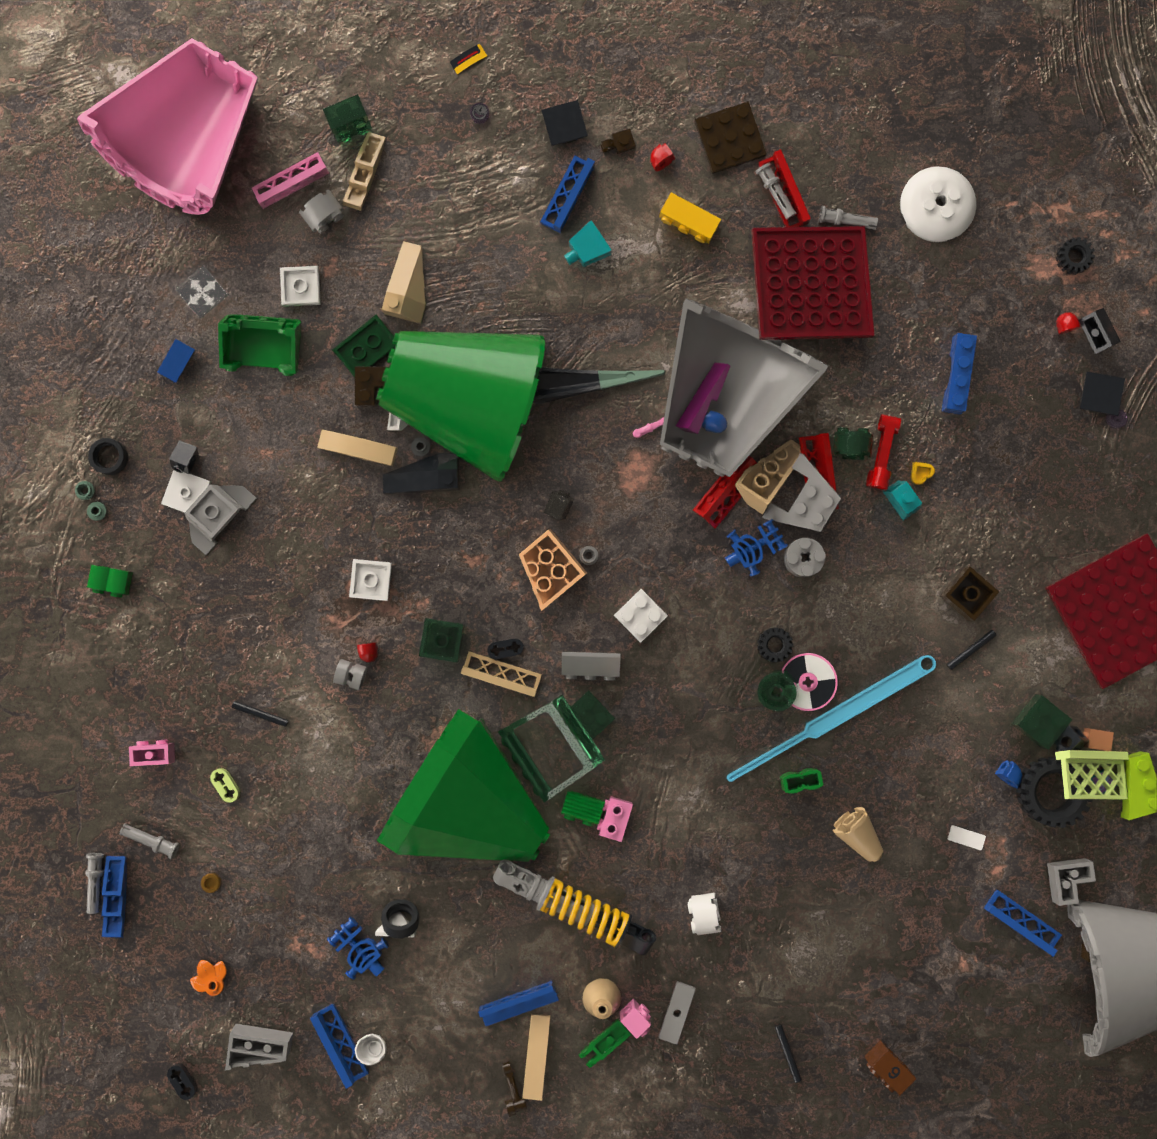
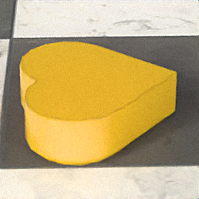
[911,462,935,485]

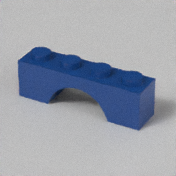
[941,333,977,415]

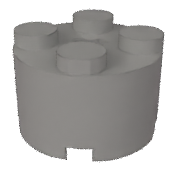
[299,190,344,234]
[784,538,826,577]

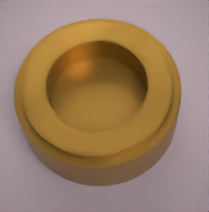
[201,873,221,893]

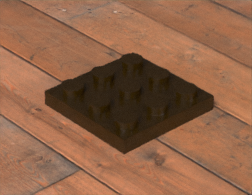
[694,101,766,174]

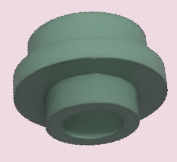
[75,481,95,500]
[87,502,107,521]

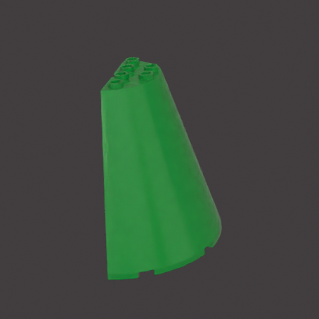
[376,331,545,482]

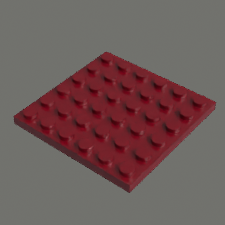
[751,226,874,340]
[1045,533,1157,689]

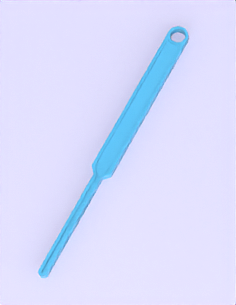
[726,655,936,782]

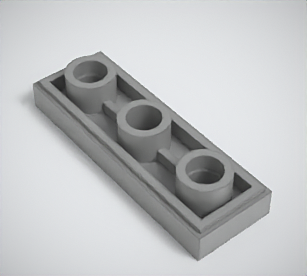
[658,981,696,1045]

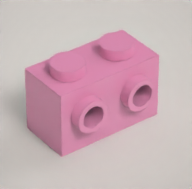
[129,740,175,766]
[597,796,633,842]
[620,998,651,1039]

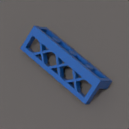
[540,155,595,233]
[984,889,1062,957]
[478,980,559,1026]
[310,1003,369,1089]

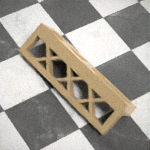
[461,651,542,697]

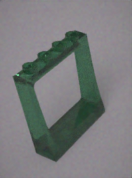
[498,694,605,803]

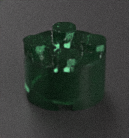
[832,427,873,460]
[757,670,798,712]

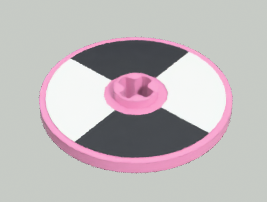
[779,653,837,711]

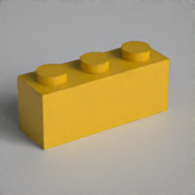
[659,192,721,244]

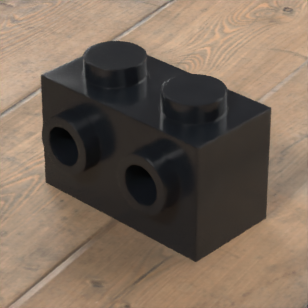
[1079,308,1121,354]

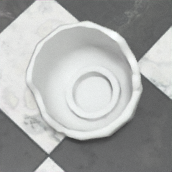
[355,1034,387,1065]

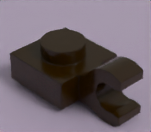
[601,128,636,154]

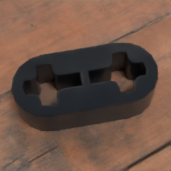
[487,639,524,659]
[167,1063,197,1100]

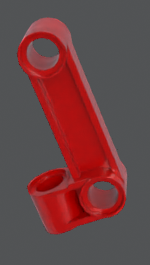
[866,414,901,490]

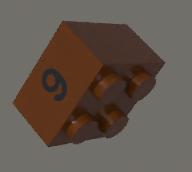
[864,1040,916,1095]

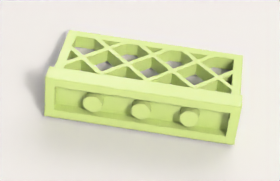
[1055,750,1129,800]

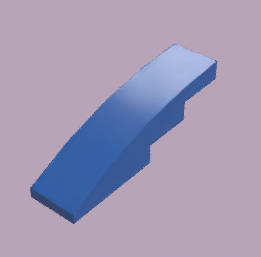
[101,856,127,938]

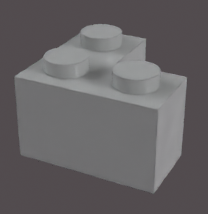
[1047,858,1096,906]

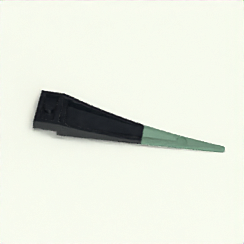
[532,367,665,405]

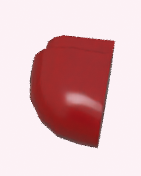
[650,143,675,171]
[1056,312,1081,334]
[357,642,378,663]

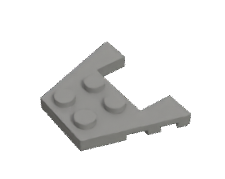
[762,453,842,532]

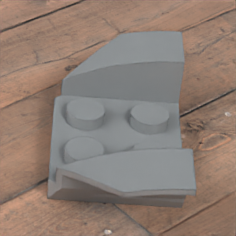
[184,484,257,555]

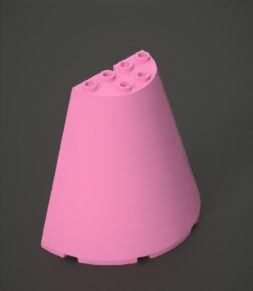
[77,38,258,215]

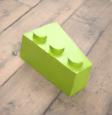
[1121,751,1157,820]

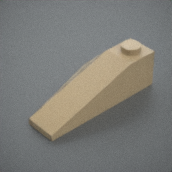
[382,241,426,324]
[735,440,801,514]

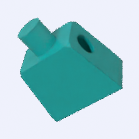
[564,220,612,267]
[882,480,922,521]

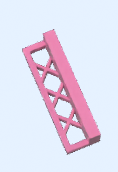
[252,152,329,209]

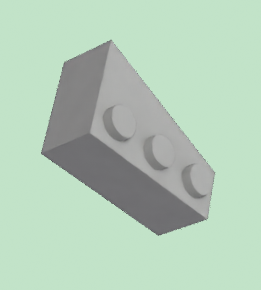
[225,1024,293,1070]

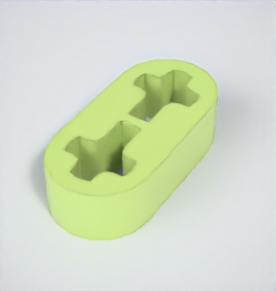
[210,768,240,802]

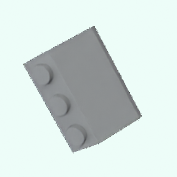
[561,652,621,680]

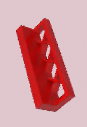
[758,149,811,227]
[799,433,839,510]
[693,456,757,529]

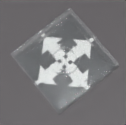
[174,265,229,319]

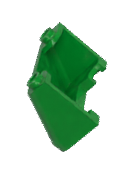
[218,314,301,376]

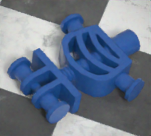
[725,519,788,576]
[327,917,389,980]

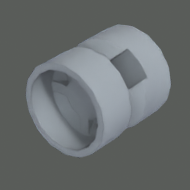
[333,659,367,690]

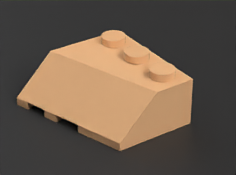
[519,529,587,611]

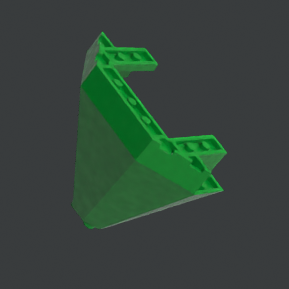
[377,709,550,862]

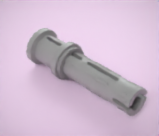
[755,162,797,220]
[818,206,878,230]
[120,823,179,860]
[85,853,104,914]

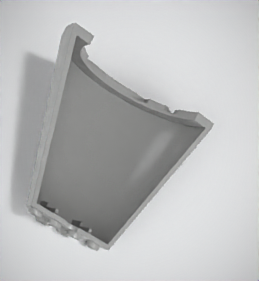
[660,298,828,477]
[1067,900,1157,1057]

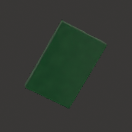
[332,314,395,378]

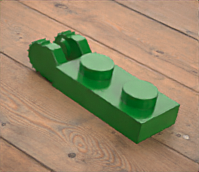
[578,1018,631,1068]

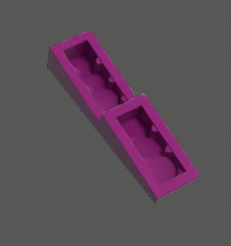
[676,362,731,434]

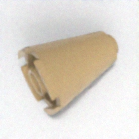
[833,807,883,862]
[583,978,621,1019]

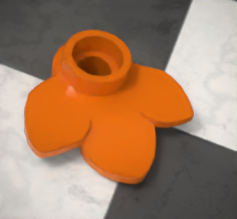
[190,960,227,996]

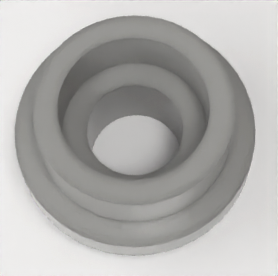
[579,546,598,565]

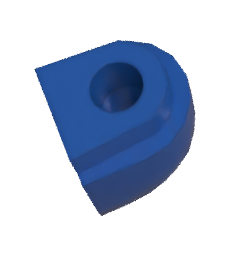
[702,410,727,433]
[995,760,1022,788]

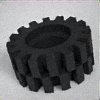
[1056,237,1095,275]
[757,628,793,662]

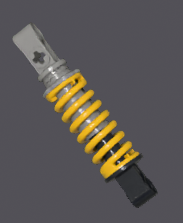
[493,860,656,955]

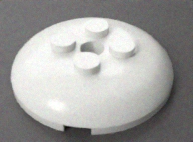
[900,167,976,242]

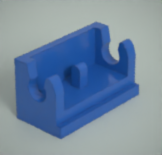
[157,339,195,383]

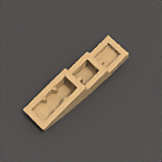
[343,132,386,211]
[317,429,398,466]
[522,1014,550,1101]

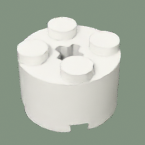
[688,893,721,935]

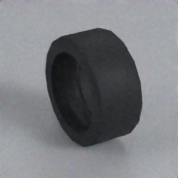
[88,438,128,475]
[381,899,419,939]

